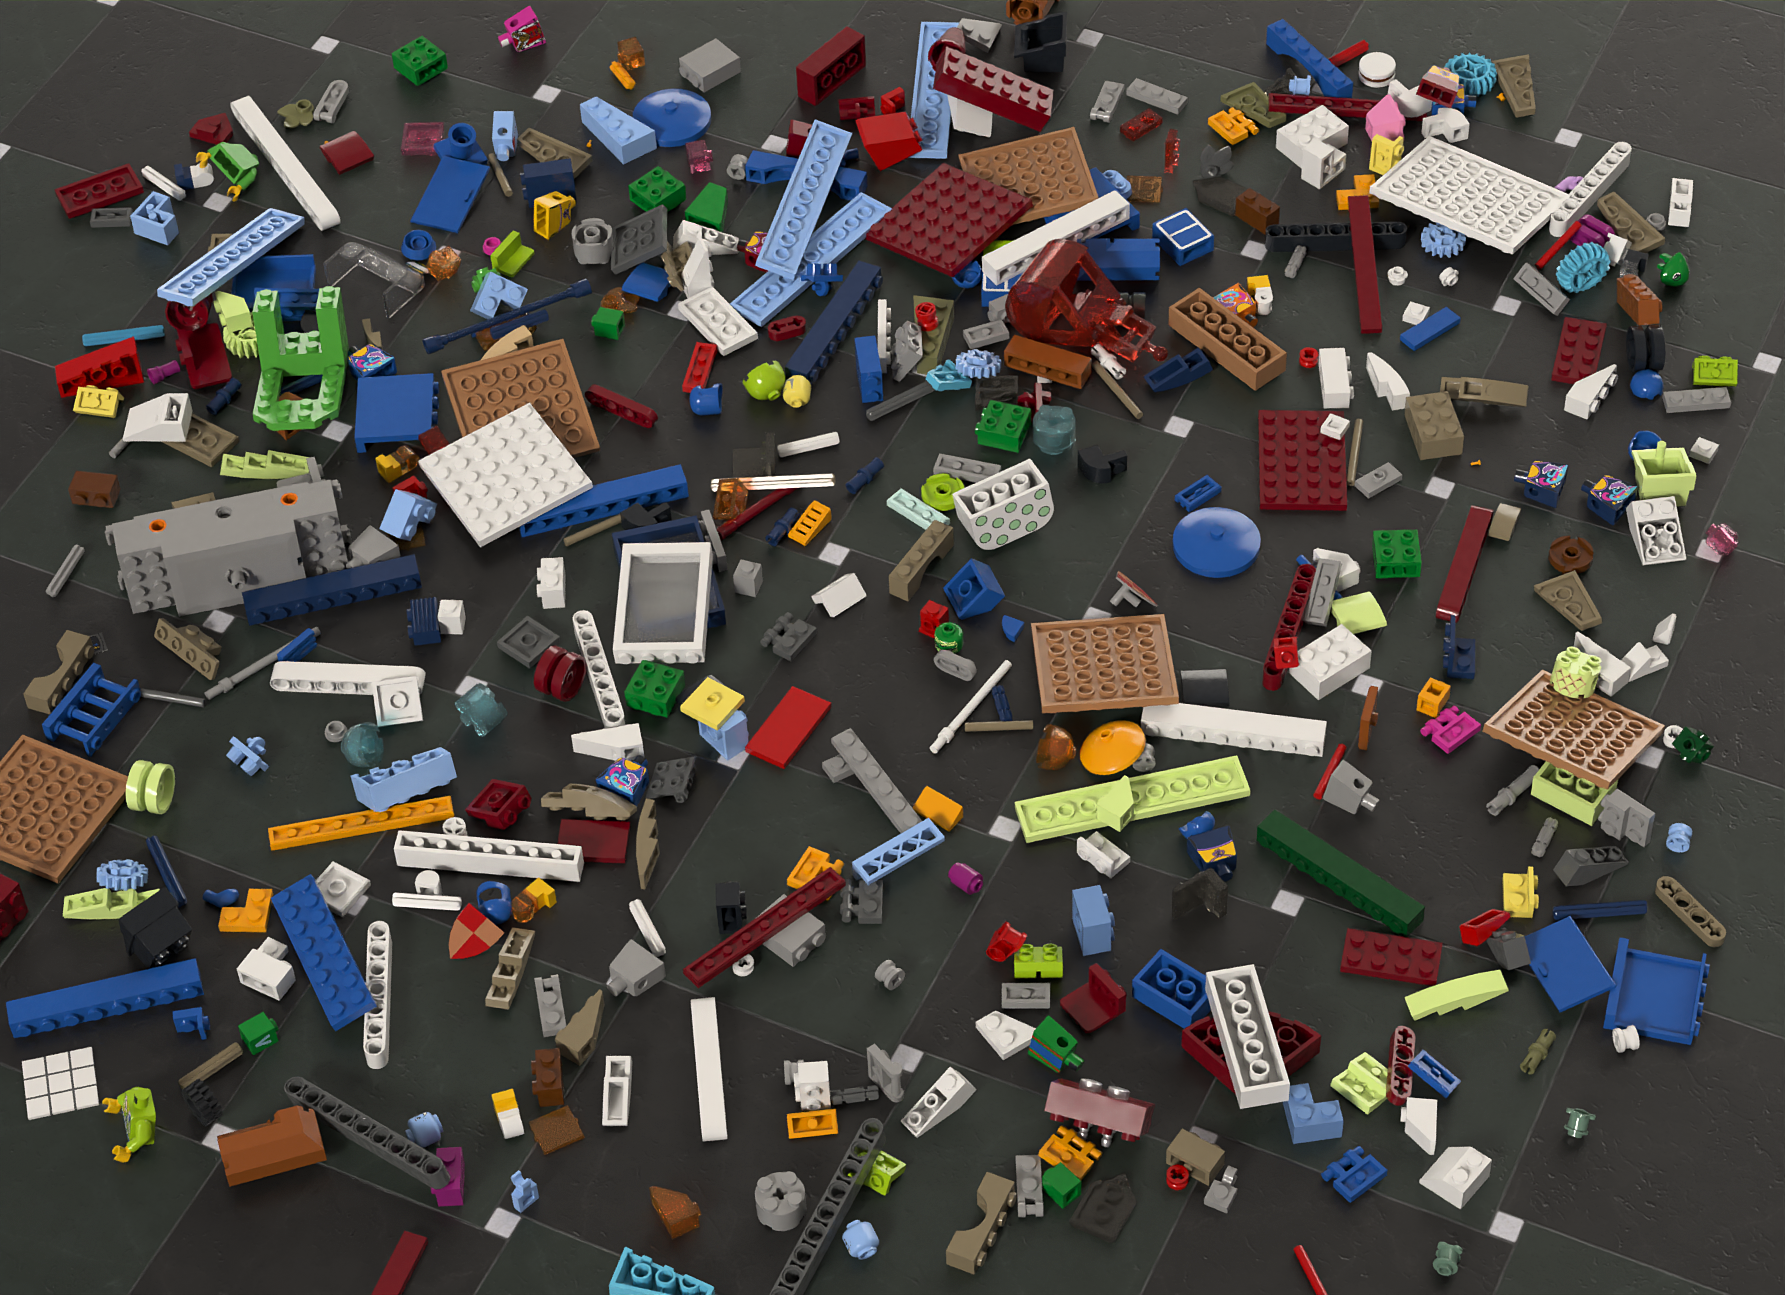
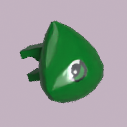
[1657,252,1689,286]

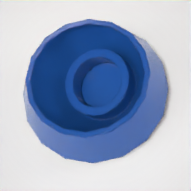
[401,230,436,260]

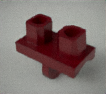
[839,96,875,120]
[1017,382,1052,425]

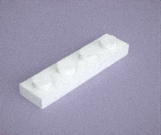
[878,299,891,373]

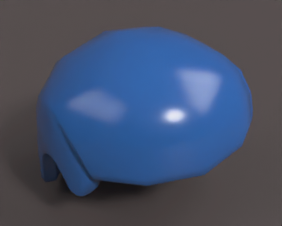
[952,260,983,289]
[1630,369,1664,400]
[1628,430,1662,460]
[1179,811,1215,839]

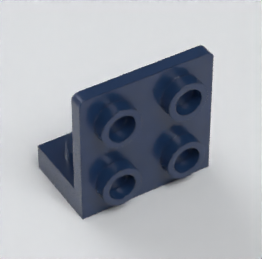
[1443,615,1475,679]

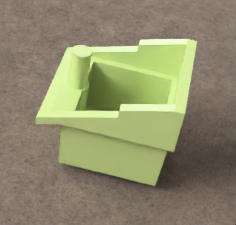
[1631,441,1696,506]

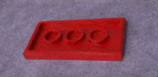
[745,686,831,769]

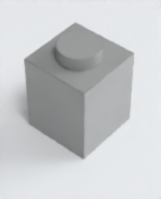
[733,560,763,597]

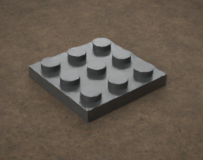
[611,204,667,275]

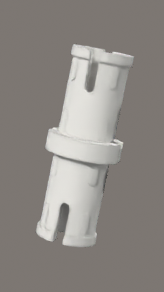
[1091,344,1126,379]

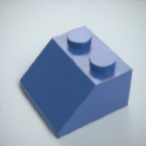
[943,558,1005,620]

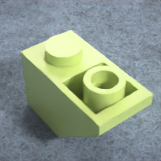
[213,291,253,333]
[1096,775,1134,832]

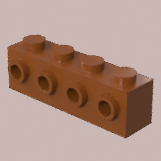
[1617,274,1662,326]
[1004,335,1091,389]

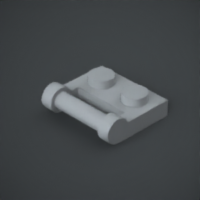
[867,1043,904,1102]

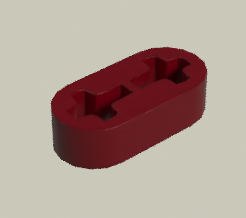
[768,315,806,341]

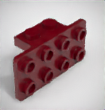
[175,323,232,389]

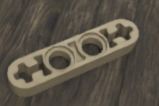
[1655,876,1726,947]

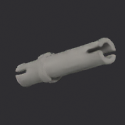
[1486,765,1539,816]

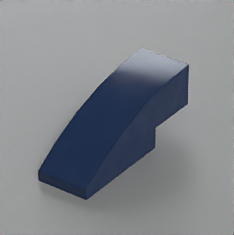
[1143,347,1213,392]

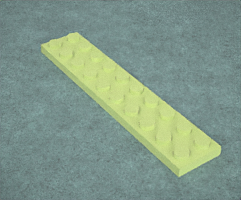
[1015,756,1250,843]

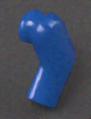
[839,148,859,167]
[203,889,239,908]

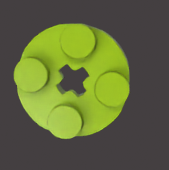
[921,474,964,512]

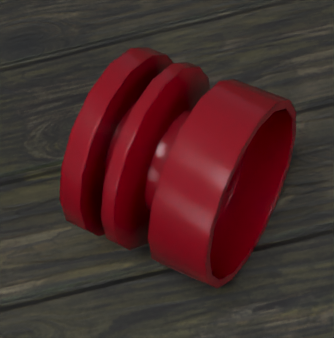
[165,293,213,333]

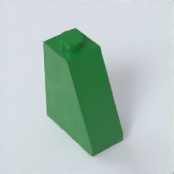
[685,182,728,233]

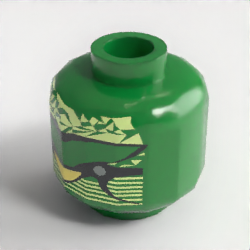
[934,622,963,654]

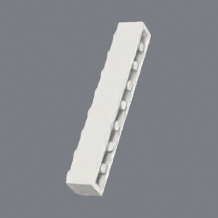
[982,190,1130,286]
[1141,703,1327,757]
[394,831,584,882]

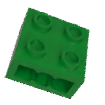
[392,36,448,86]
[628,166,686,212]
[975,400,1031,453]
[1372,529,1422,578]
[624,660,685,718]

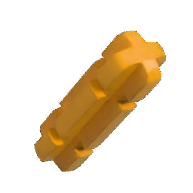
[610,61,636,90]

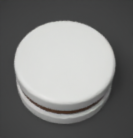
[1359,52,1396,88]

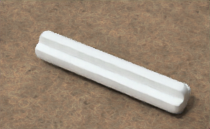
[141,166,186,201]
[777,432,839,457]
[392,892,462,910]
[629,899,666,957]

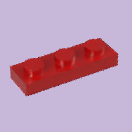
[682,342,717,393]

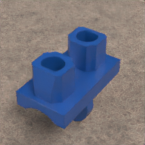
[801,263,843,296]

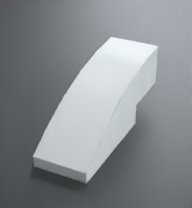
[1668,178,1693,227]
[1366,352,1410,411]
[602,1056,632,1126]

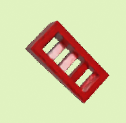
[1459,909,1510,946]

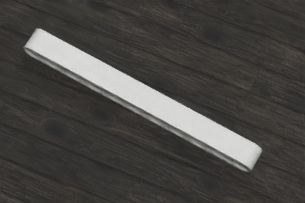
[230,96,341,231]

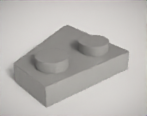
[957,18,1002,53]

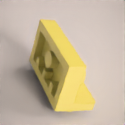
[1369,134,1404,175]
[73,385,124,418]
[1502,867,1539,918]

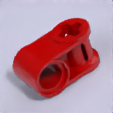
[986,921,1027,962]

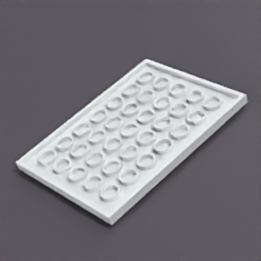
[1369,136,1568,254]

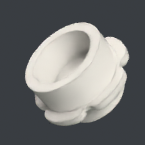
[1387,267,1408,285]
[1439,267,1459,286]

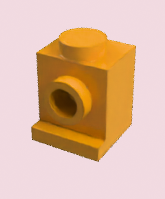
[1416,677,1451,718]

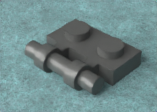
[760,612,817,662]
[840,879,883,924]

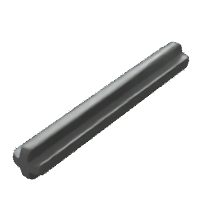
[866,381,936,421]

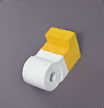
[1246,275,1273,315]
[491,1089,524,1139]

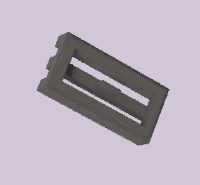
[90,207,133,228]

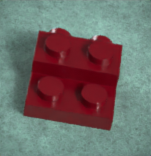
[465,779,532,830]

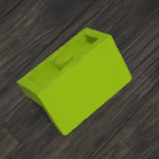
[490,230,535,277]

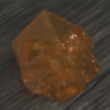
[426,246,461,281]

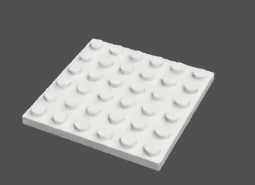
[418,403,593,547]

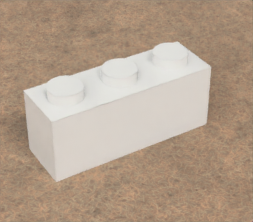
[1318,348,1354,409]

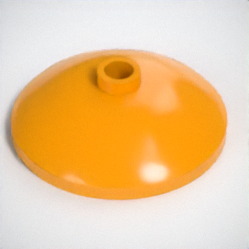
[1080,720,1146,775]

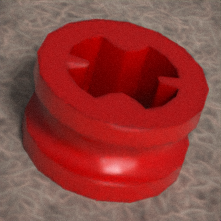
[1299,347,1318,368]
[1166,1164,1189,1190]

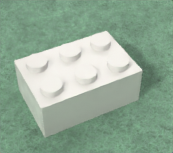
[1276,105,1349,168]
[1289,624,1371,700]

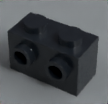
[715,881,747,934]

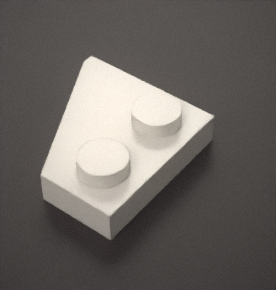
[976,1011,1036,1060]

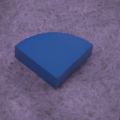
[1002,615,1024,642]

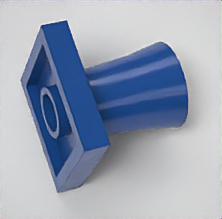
[434,123,488,165]

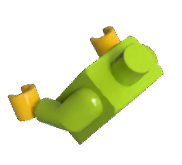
[102,1087,156,1163]

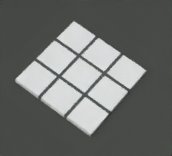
[22,1047,99,1120]

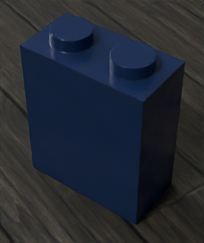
[520,158,577,208]

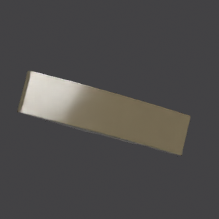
[636,799,660,889]
[485,928,535,1010]

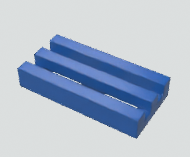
[1175,475,1222,512]
[277,628,317,662]
[1408,1050,1461,1098]

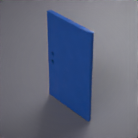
[410,156,490,233]
[1525,916,1616,1013]

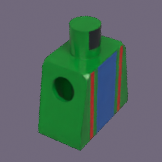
[1028,1015,1085,1073]

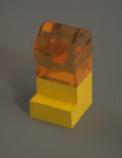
[376,445,419,483]
[511,877,557,923]

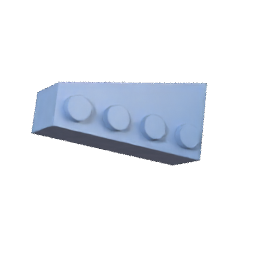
[580,97,657,165]
[351,747,457,812]

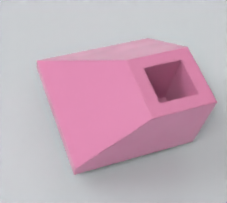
[1365,94,1406,141]

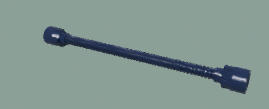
[422,278,592,355]

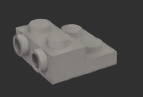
[891,321,923,382]
[1598,789,1655,847]

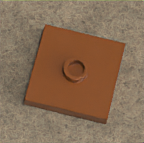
[1358,686,1379,750]

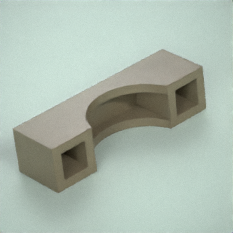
[889,520,954,601]
[23,630,94,714]
[946,1172,1017,1274]

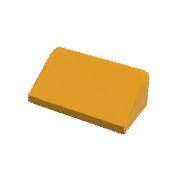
[913,786,963,832]
[787,1109,838,1139]

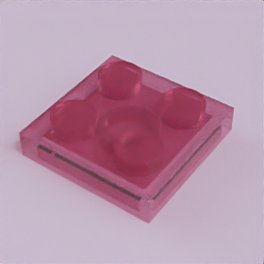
[401,122,444,155]

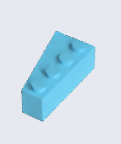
[609,1247,715,1295]

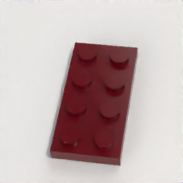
[54,163,144,219]
[1551,317,1607,384]
[1340,928,1443,986]

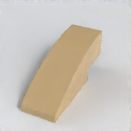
[481,325,534,360]

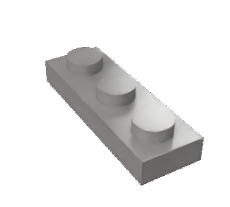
[1127,78,1188,115]
[1513,263,1570,316]
[1662,387,1731,413]
[933,453,1001,483]
[698,510,727,572]
[1303,558,1342,626]

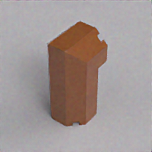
[1006,0,1060,25]
[217,1105,327,1187]

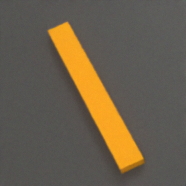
[268,796,454,851]

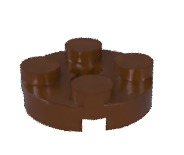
[1548,536,1593,575]

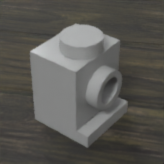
[988,293,1021,324]

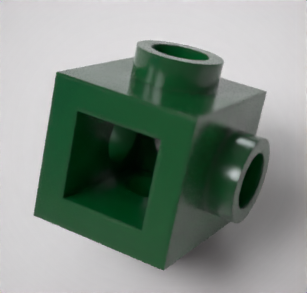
[1672,726,1714,764]

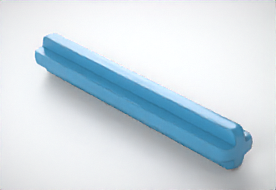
[82,325,165,346]

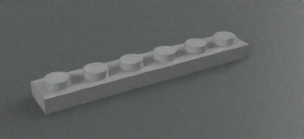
[831,728,922,834]

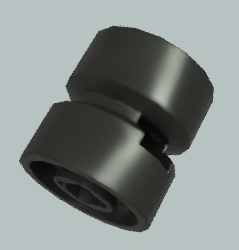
[1116,292,1145,319]

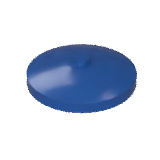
[632,89,711,147]
[1173,507,1261,578]

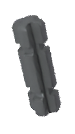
[831,1085,879,1105]

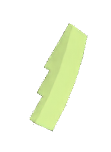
[220,450,309,479]
[63,888,160,919]
[1405,970,1509,1021]

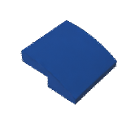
[622,263,671,302]

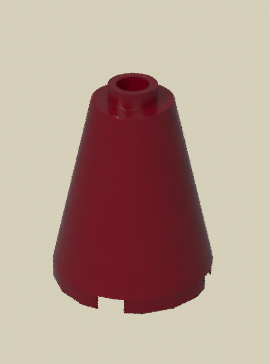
[928,27,966,71]

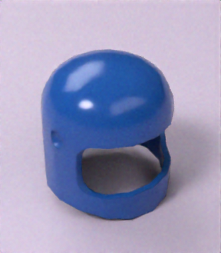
[689,383,723,415]
[476,881,512,925]

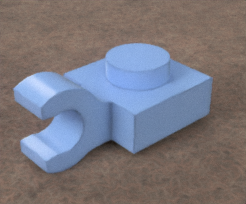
[511,1170,539,1213]

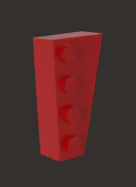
[55,336,144,398]

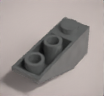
[1553,846,1629,886]

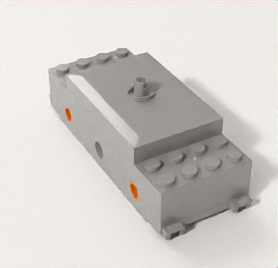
[105,479,352,617]

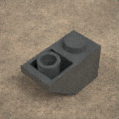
[1486,928,1531,970]

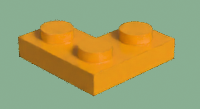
[1336,174,1379,210]
[218,889,273,932]

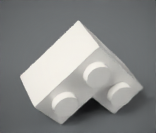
[1301,139,1346,189]

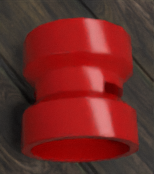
[915,302,939,332]

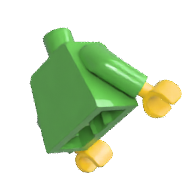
[196,142,259,202]

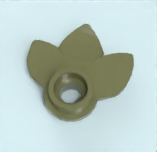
[277,99,314,128]

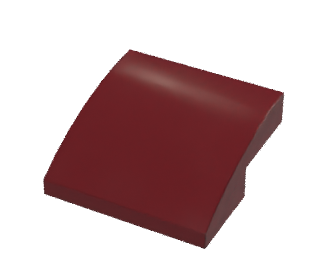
[320,131,374,175]

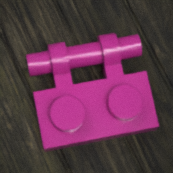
[1420,706,1481,754]

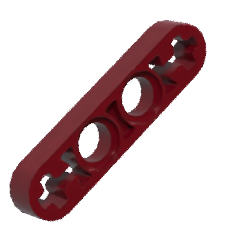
[585,384,658,428]
[1386,1026,1415,1106]

